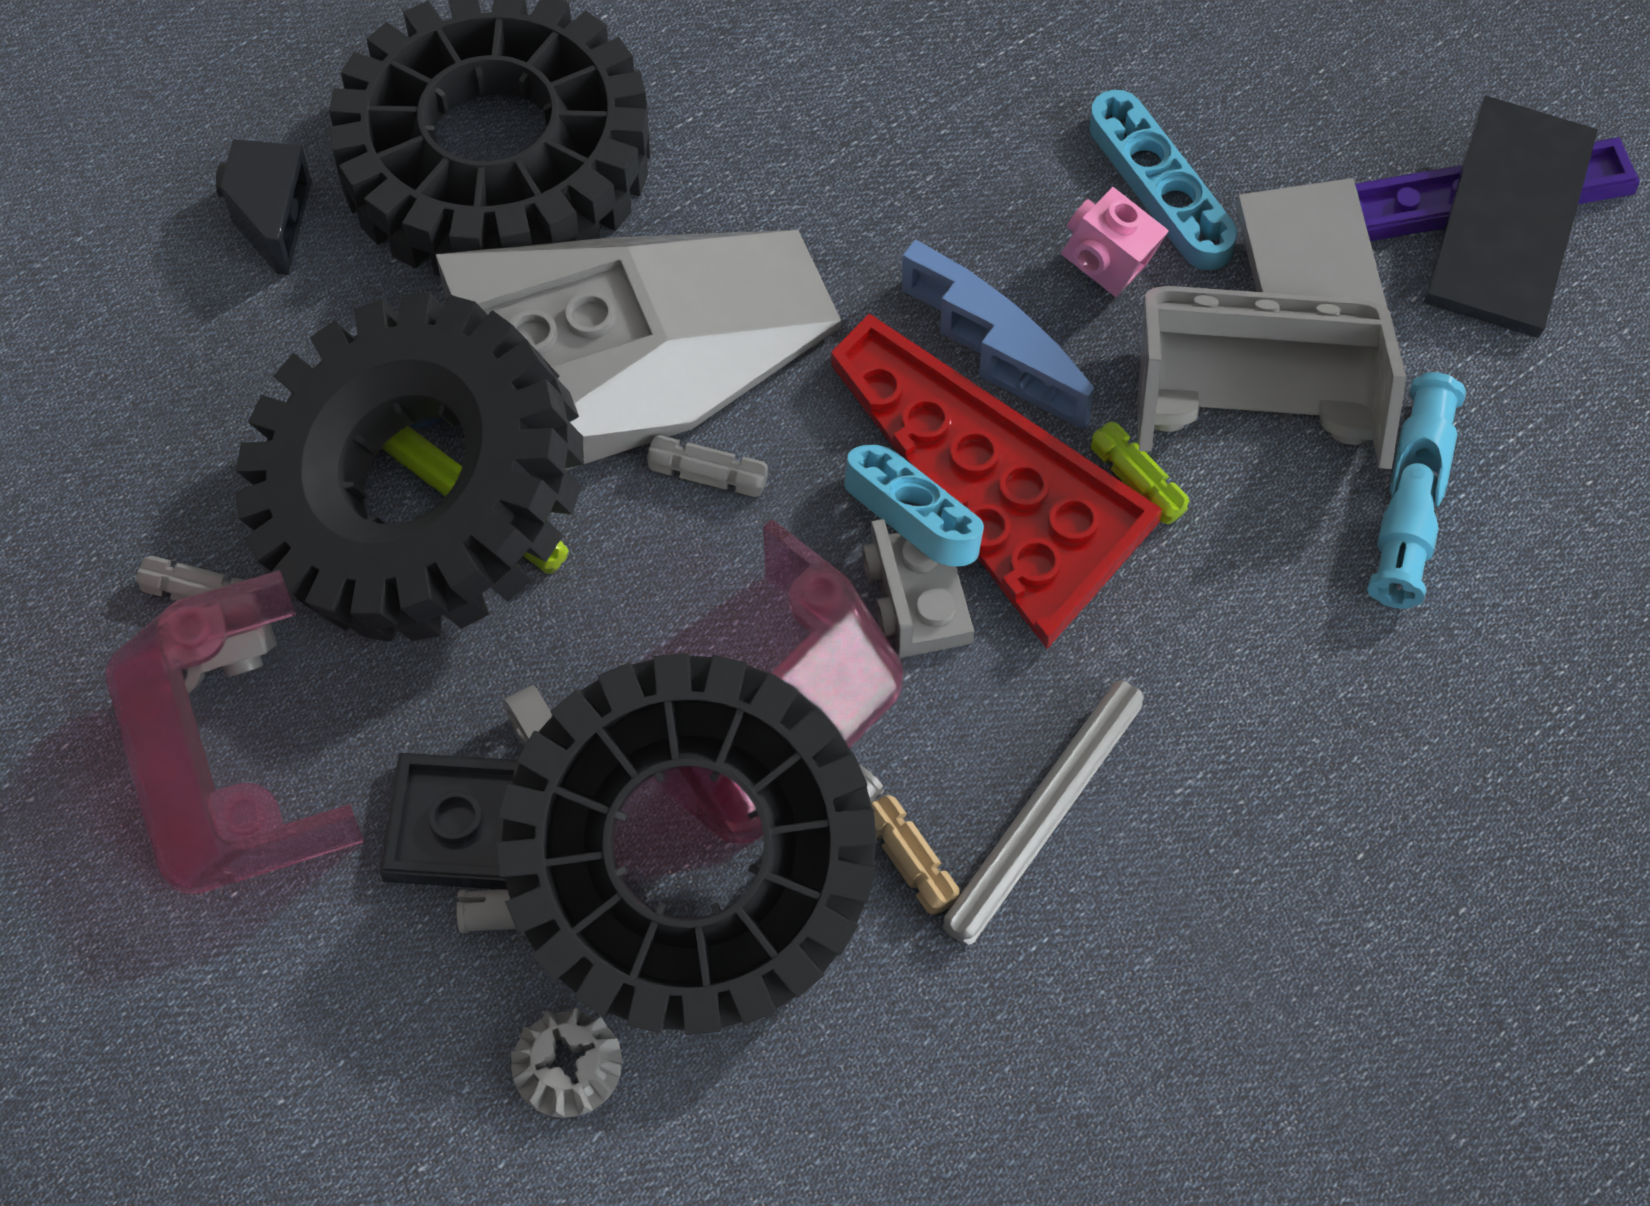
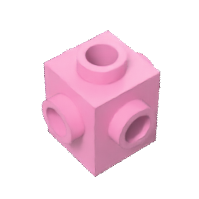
[1061,187,1169,298]

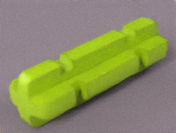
[1091,421,1190,524]

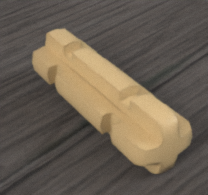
[871,795,960,915]

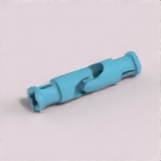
[1367,372,1466,609]

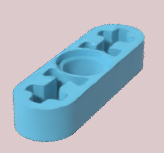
[844,445,984,566]

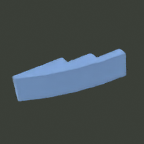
[901,239,1094,430]

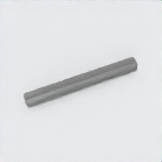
[943,680,1144,945]

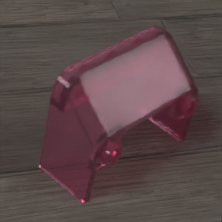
[649,519,903,844]
[105,570,364,894]

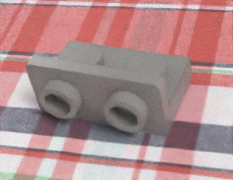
[861,519,974,658]

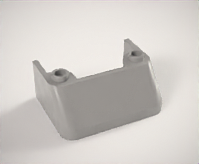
[1137,286,1407,469]

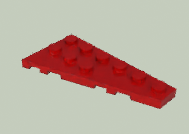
[831,313,1162,649]

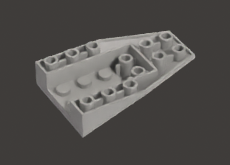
[436,230,841,470]

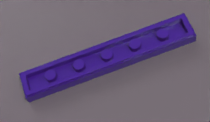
[1355,137,1640,242]

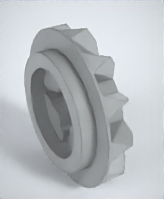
[511,1007,622,1118]

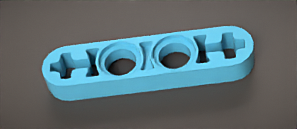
[1089,90,1237,270]

